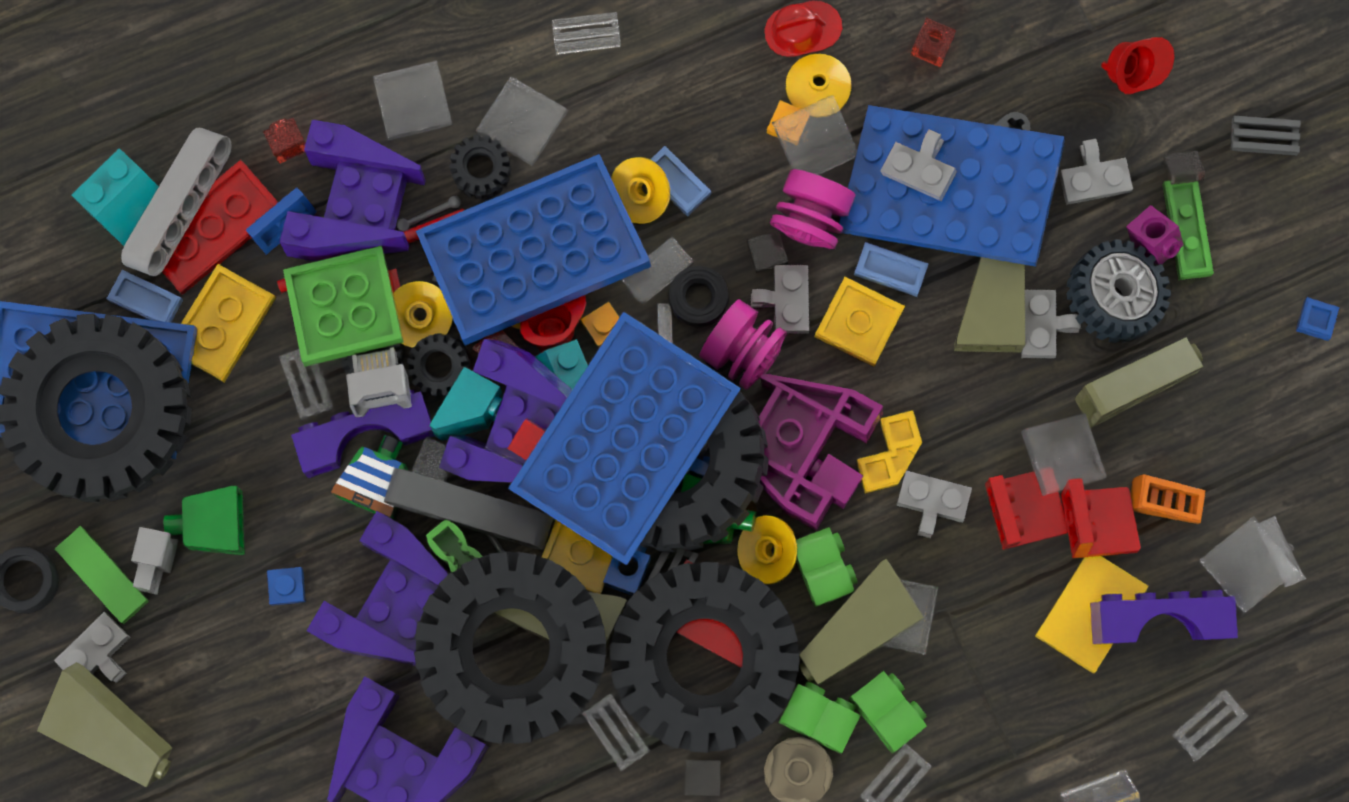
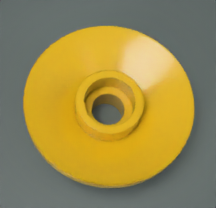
[786,54,851,118]
[611,157,670,224]
[393,281,453,348]
[737,516,797,584]

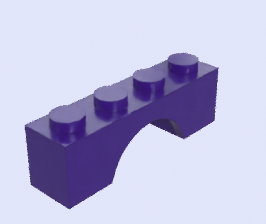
[291,390,435,478]
[1090,590,1238,644]

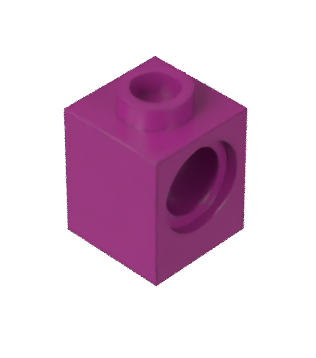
[1126,205,1184,265]
[808,454,863,509]

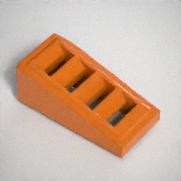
[1130,474,1206,524]

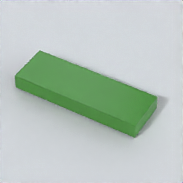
[1162,177,1214,280]
[55,526,149,624]

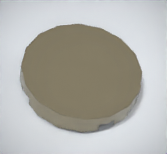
[764,737,833,802]

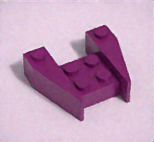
[759,373,883,531]

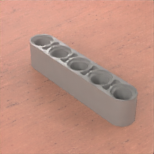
[121,128,232,276]

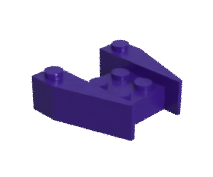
[280,120,426,262]
[439,339,572,482]
[306,511,449,666]
[327,677,489,802]

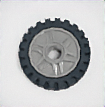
[1066,240,1171,343]

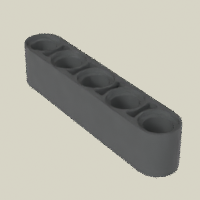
[384,468,553,550]

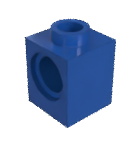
[603,545,651,596]

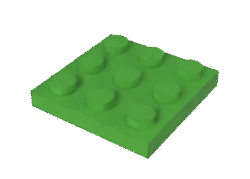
[283,246,404,367]

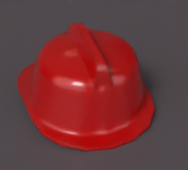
[765,1,842,57]
[1101,37,1175,94]
[520,295,586,353]

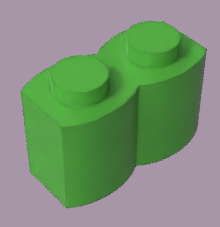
[426,520,483,572]
[796,527,858,608]
[849,671,927,753]
[778,682,861,754]

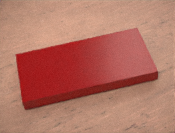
[162,160,278,295]

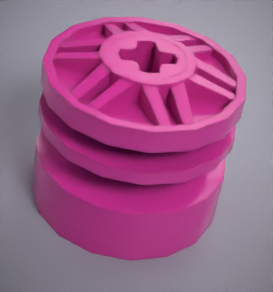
[770,169,856,249]
[699,299,787,390]

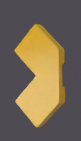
[856,410,922,494]

